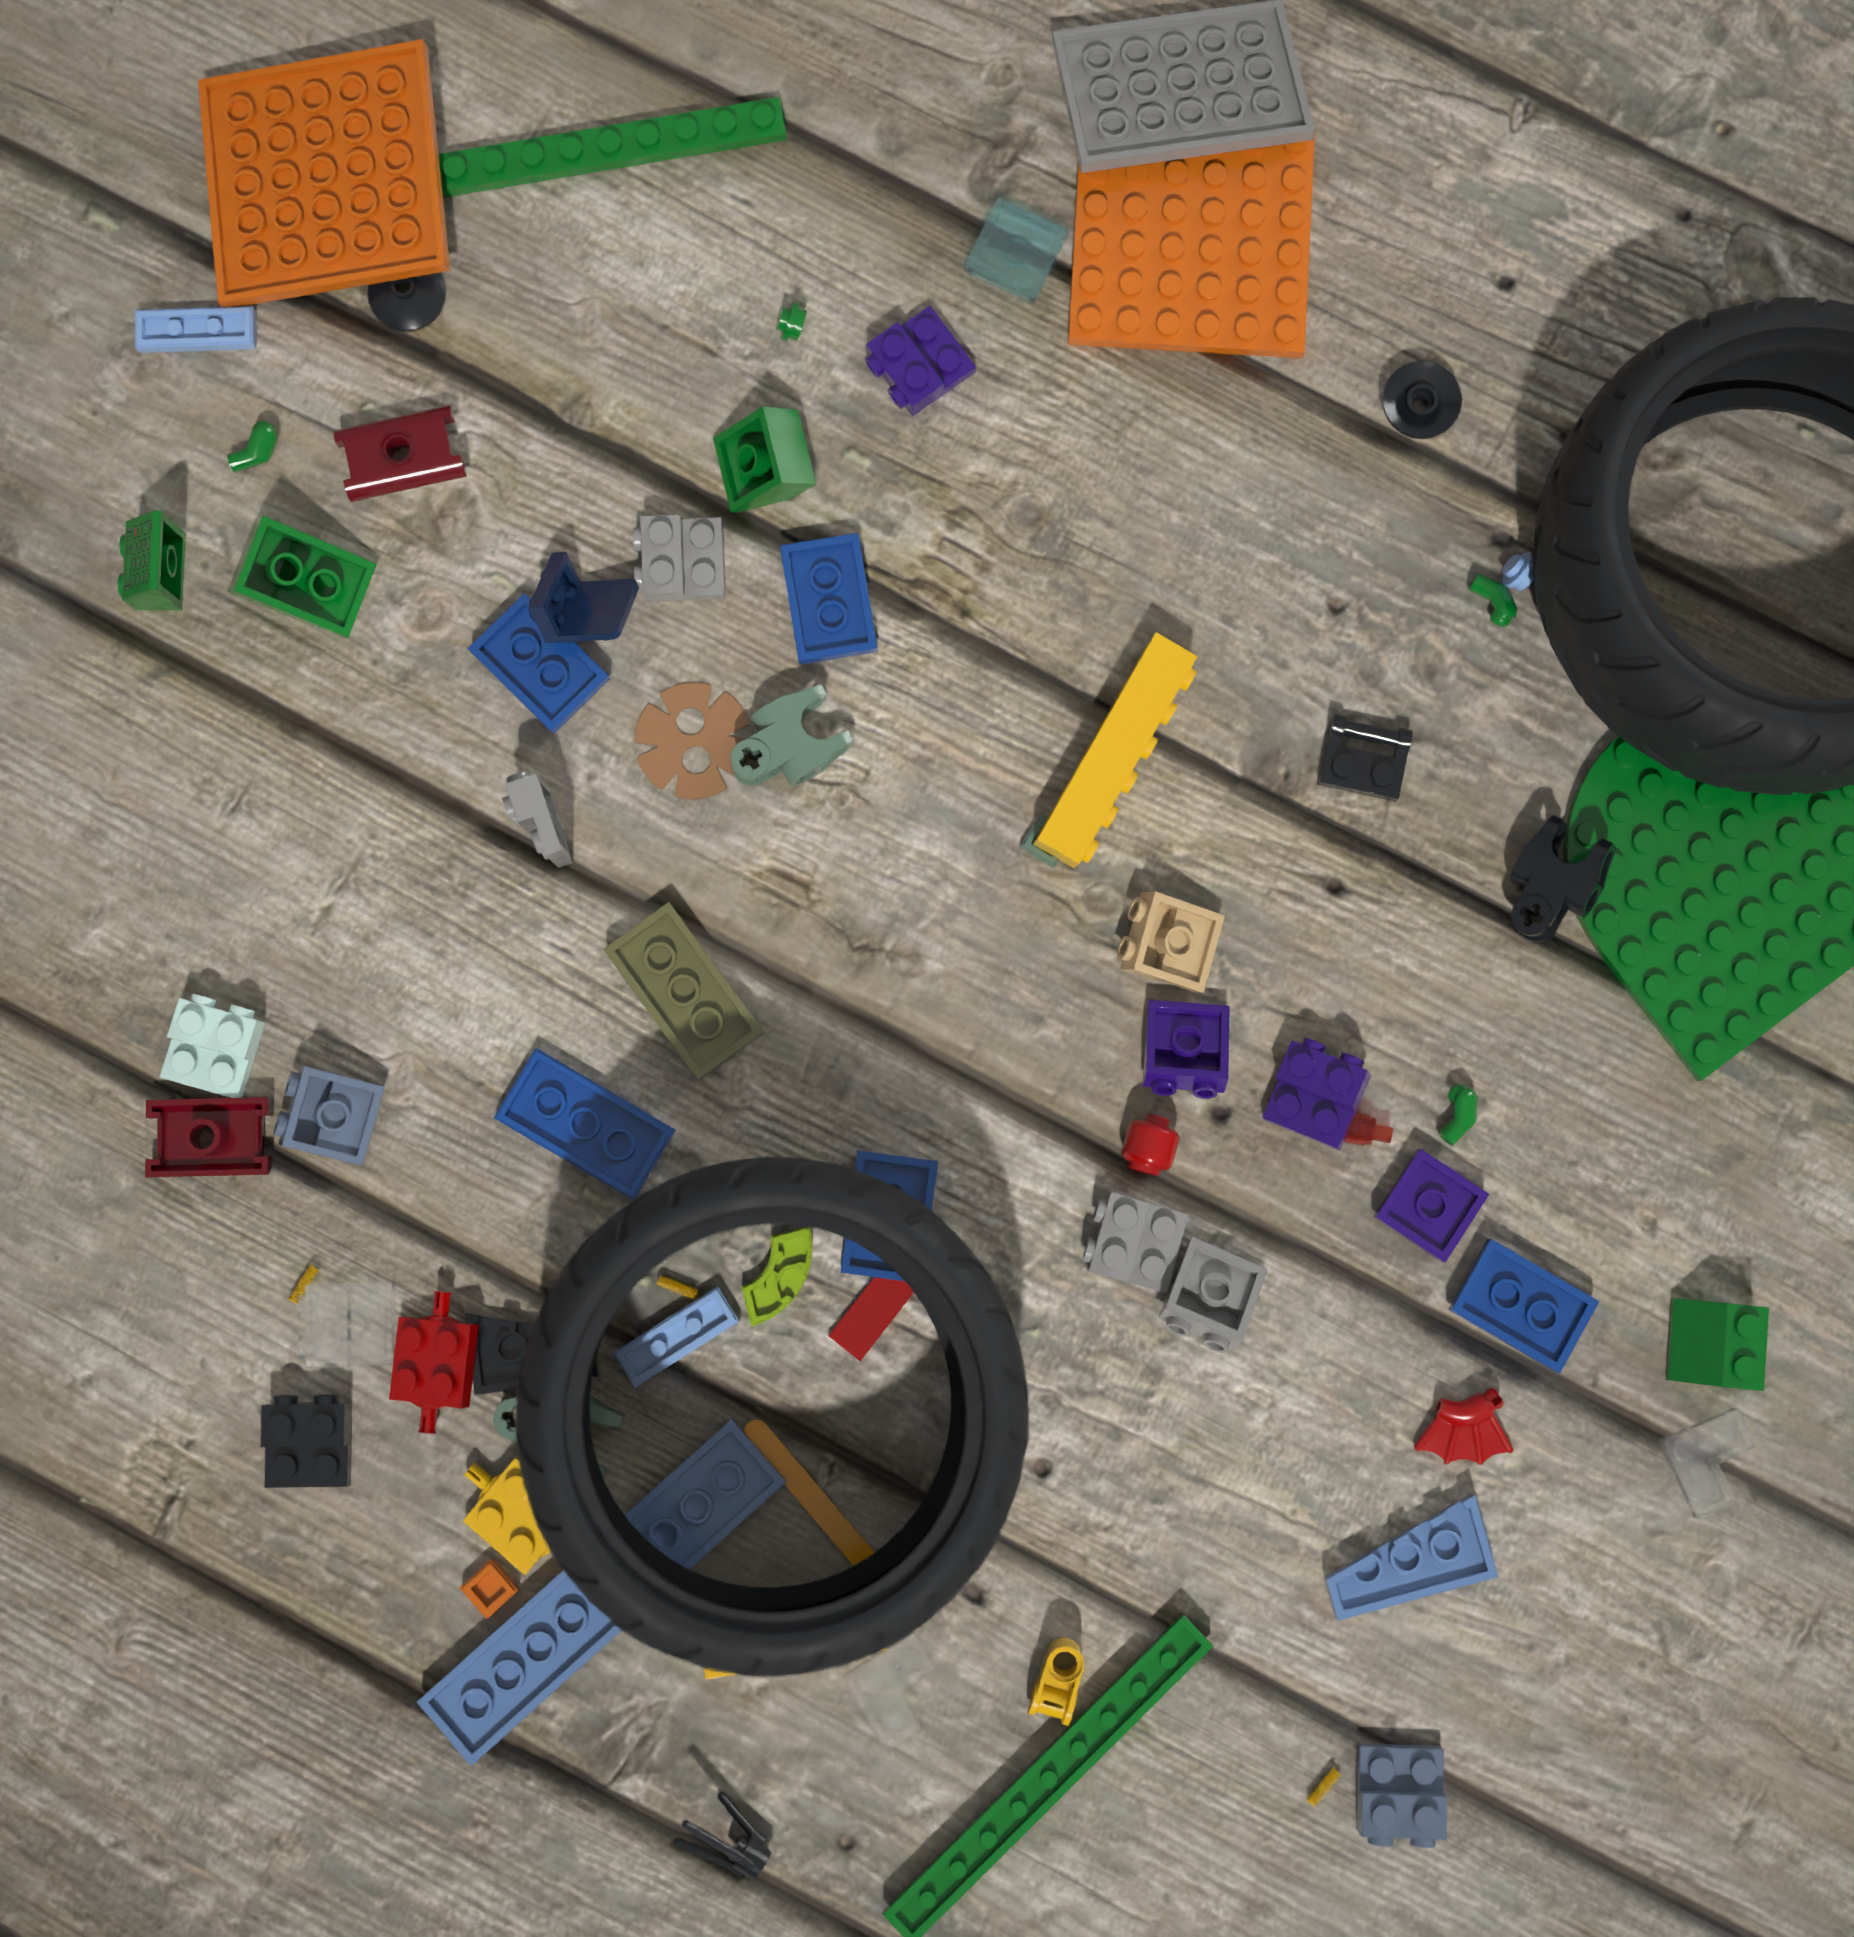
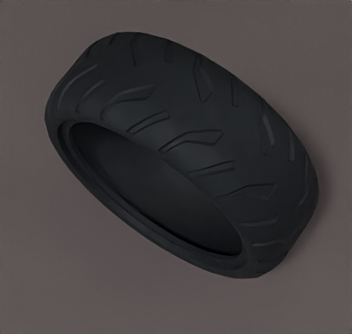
[1533,297,1854,795]
[515,1157,1029,1677]

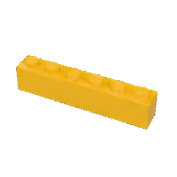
[1033,632,1198,869]

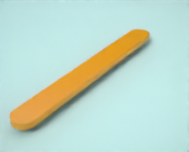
[744,1419,875,1565]

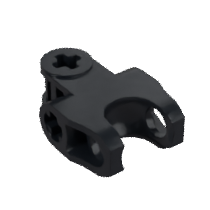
[1510,815,1616,943]

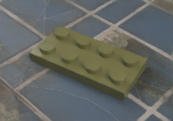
[603,902,764,1081]

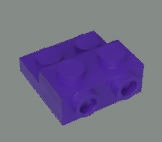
[864,306,976,417]
[1143,1000,1230,1099]
[1262,1038,1371,1151]

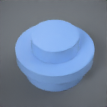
[1502,552,1534,591]

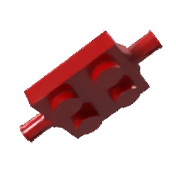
[389,1291,479,1434]

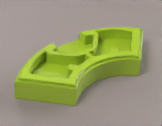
[741,1227,813,1327]

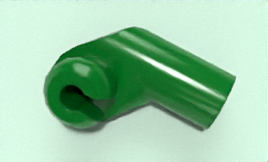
[1469,572,1518,627]

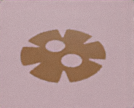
[634,683,750,799]

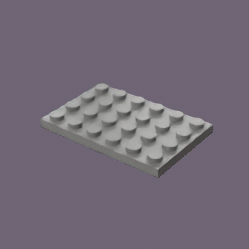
[1052,0,1315,173]

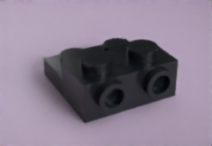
[261,1394,352,1488]

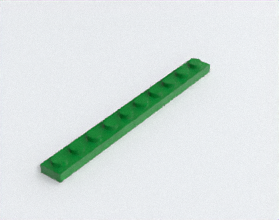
[439,97,787,198]
[883,1613,1213,1937]

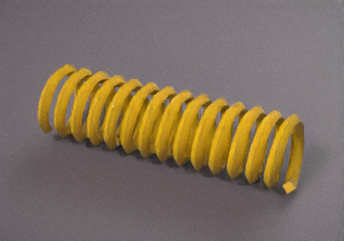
[288,1264,319,1304]
[656,1275,699,1300]
[1307,1767,1341,1807]

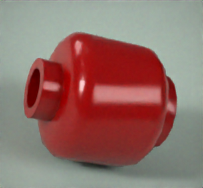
[1121,1113,1180,1177]

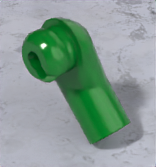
[227,421,277,473]
[1438,1084,1478,1146]

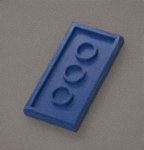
[494,1048,676,1200]

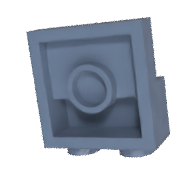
[273,1065,385,1166]
[1356,1743,1447,1848]

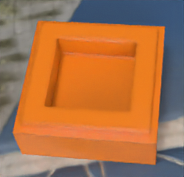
[460,1558,520,1619]

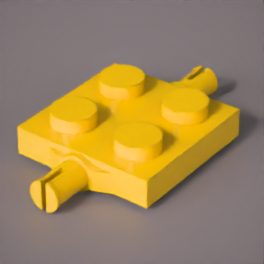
[463,1456,550,1575]

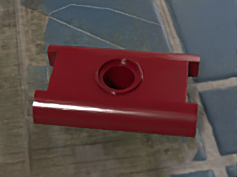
[334,405,467,502]
[145,1097,273,1178]

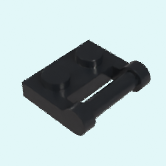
[1317,713,1413,802]

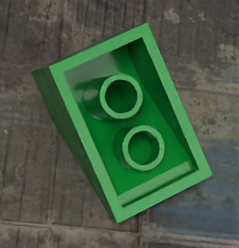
[227,515,377,638]

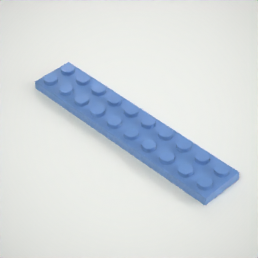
[417,1418,787,1766]

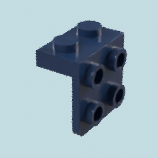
[528,552,639,643]

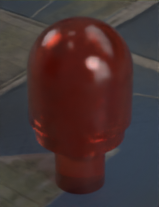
[1344,1112,1393,1146]

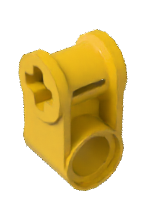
[1027,1637,1084,1726]

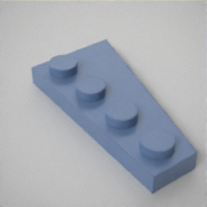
[1324,1493,1498,1621]

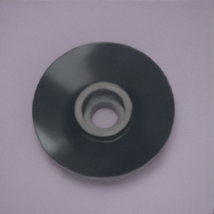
[367,273,446,332]
[1382,361,1462,439]

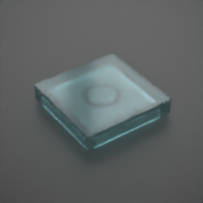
[964,198,1069,303]

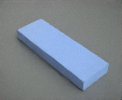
[135,306,257,353]
[613,1286,740,1388]

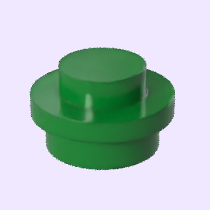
[775,301,807,341]

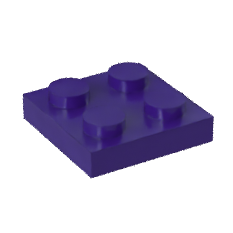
[1373,1148,1490,1263]

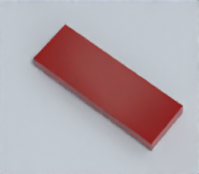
[828,1277,914,1361]

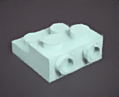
[160,993,265,1098]

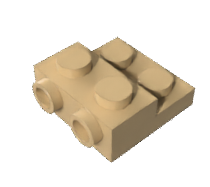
[1117,891,1225,993]

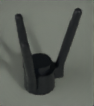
[674,1792,771,1881]

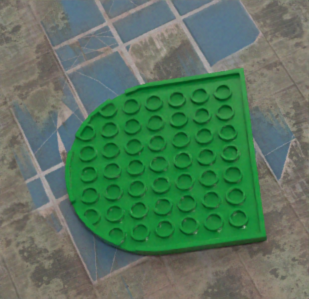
[1563,736,1854,1081]

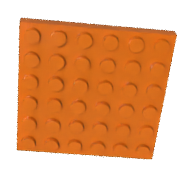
[198,39,450,307]
[1068,133,1315,358]

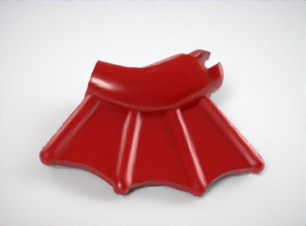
[1414,1388,1513,1465]

